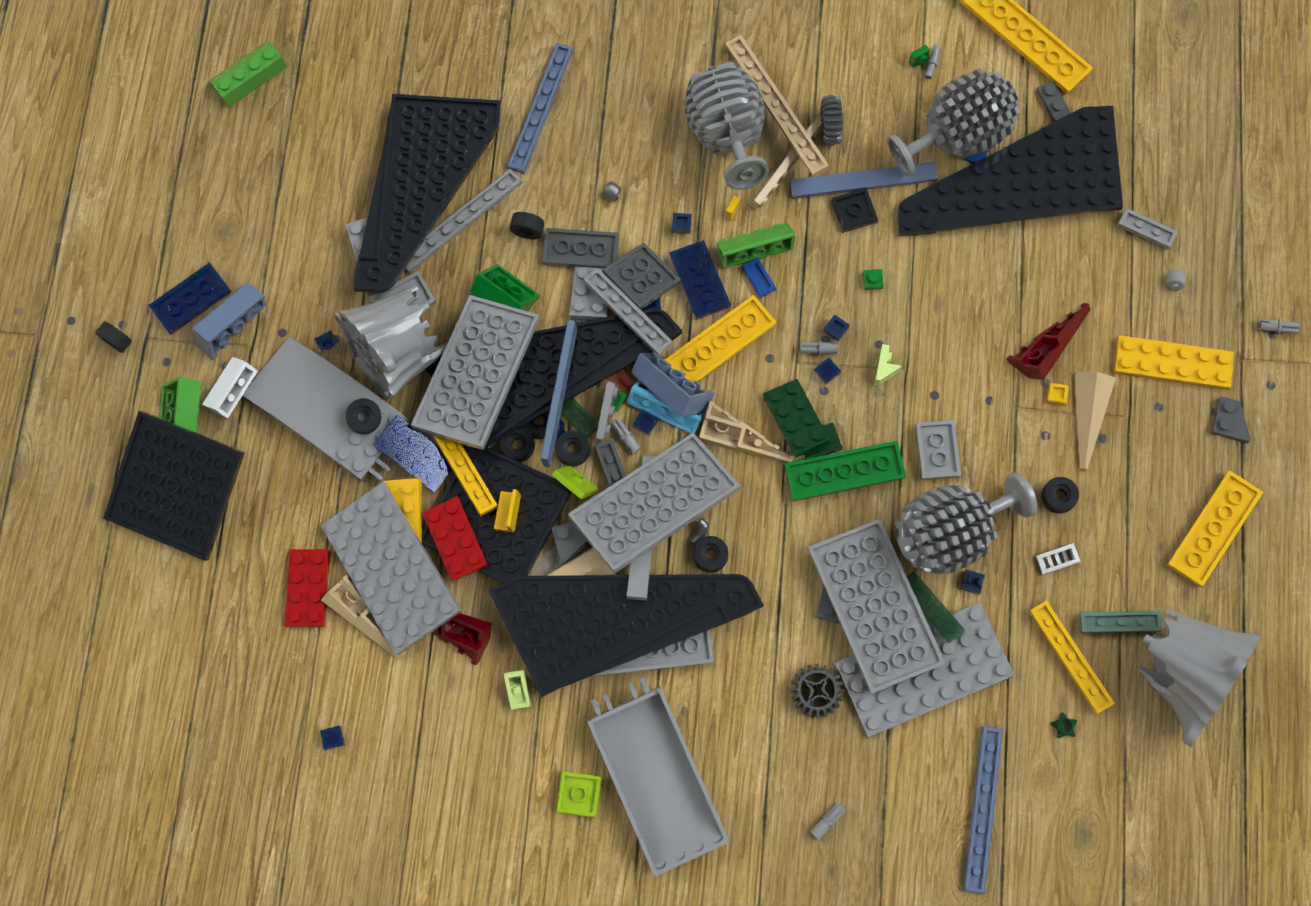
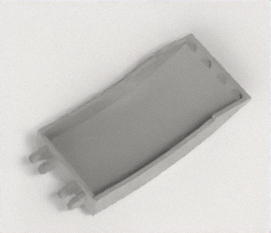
[242,337,414,482]
[587,677,730,877]

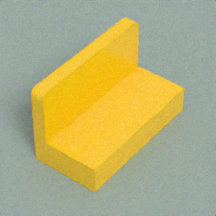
[494,489,521,533]

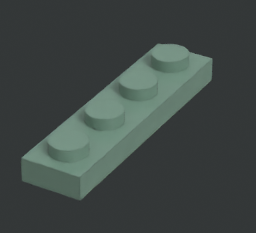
[1079,611,1163,633]

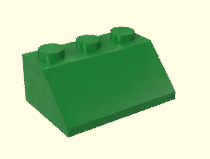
[470,264,540,311]

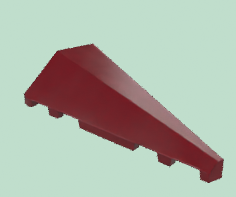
[1007,303,1091,380]
[433,613,492,665]

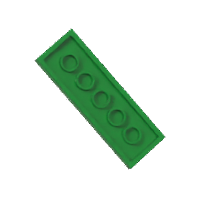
[784,441,906,502]

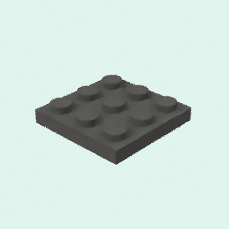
[602,243,681,310]

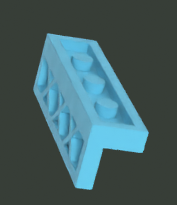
[627,381,706,434]

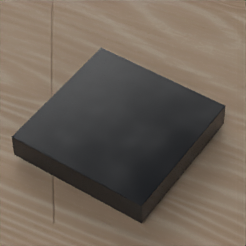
[831,188,878,233]

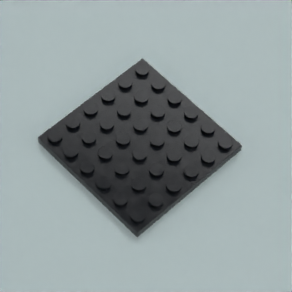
[103,411,245,561]
[422,446,572,583]

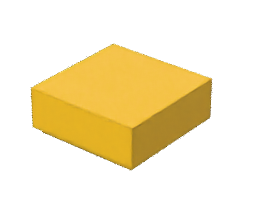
[725,196,741,221]
[1046,383,1069,405]

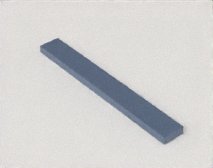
[507,43,574,174]
[790,162,938,199]
[540,320,577,467]
[963,726,1003,894]

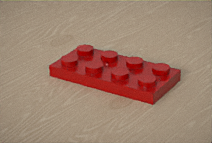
[422,496,489,582]
[285,549,330,627]

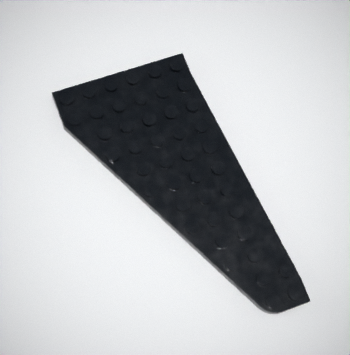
[354,94,501,293]
[898,106,1123,236]
[425,309,682,449]
[489,574,764,698]

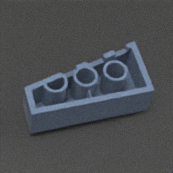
[193,282,266,360]
[631,353,715,417]

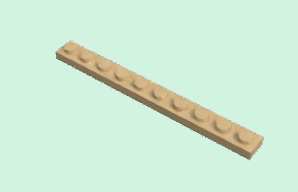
[725,35,829,178]

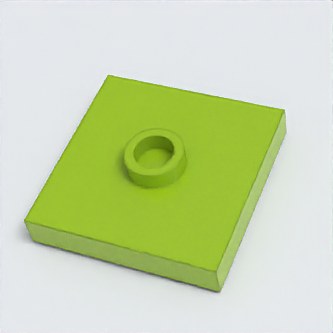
[552,466,599,499]
[556,771,602,818]

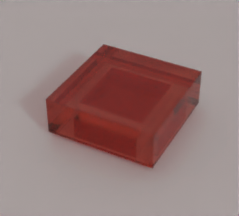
[617,369,634,392]

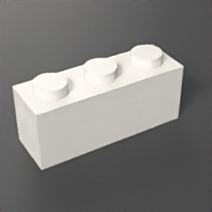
[202,357,258,419]

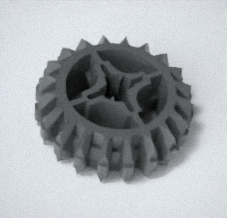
[820,95,843,145]
[790,664,845,719]

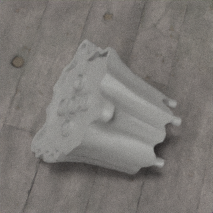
[334,285,448,400]
[1138,609,1261,747]

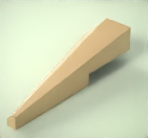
[1074,372,1116,472]
[698,401,794,463]
[547,548,616,576]
[321,574,406,660]

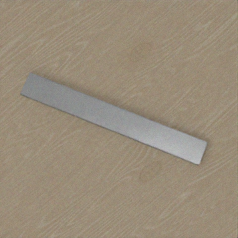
[405,168,522,273]
[627,456,654,601]

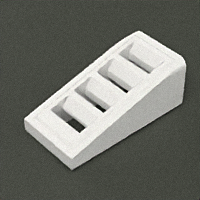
[1036,543,1081,575]

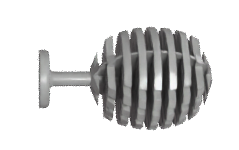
[685,61,769,190]
[887,69,1021,177]
[895,472,1037,574]

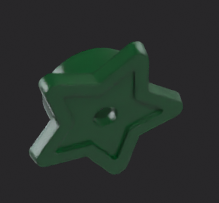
[1051,712,1077,739]

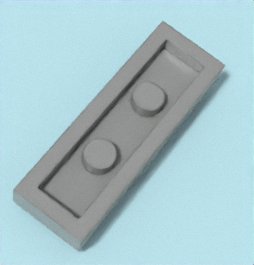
[1117,208,1178,250]
[596,382,619,440]

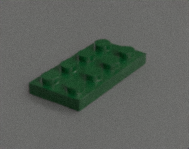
[763,379,830,458]

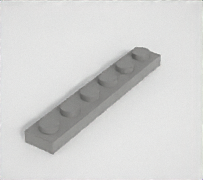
[583,268,673,356]

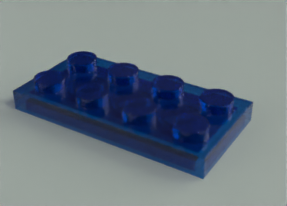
[669,240,731,320]
[148,262,232,335]
[373,414,452,492]

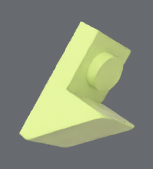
[874,344,902,386]
[504,670,531,710]

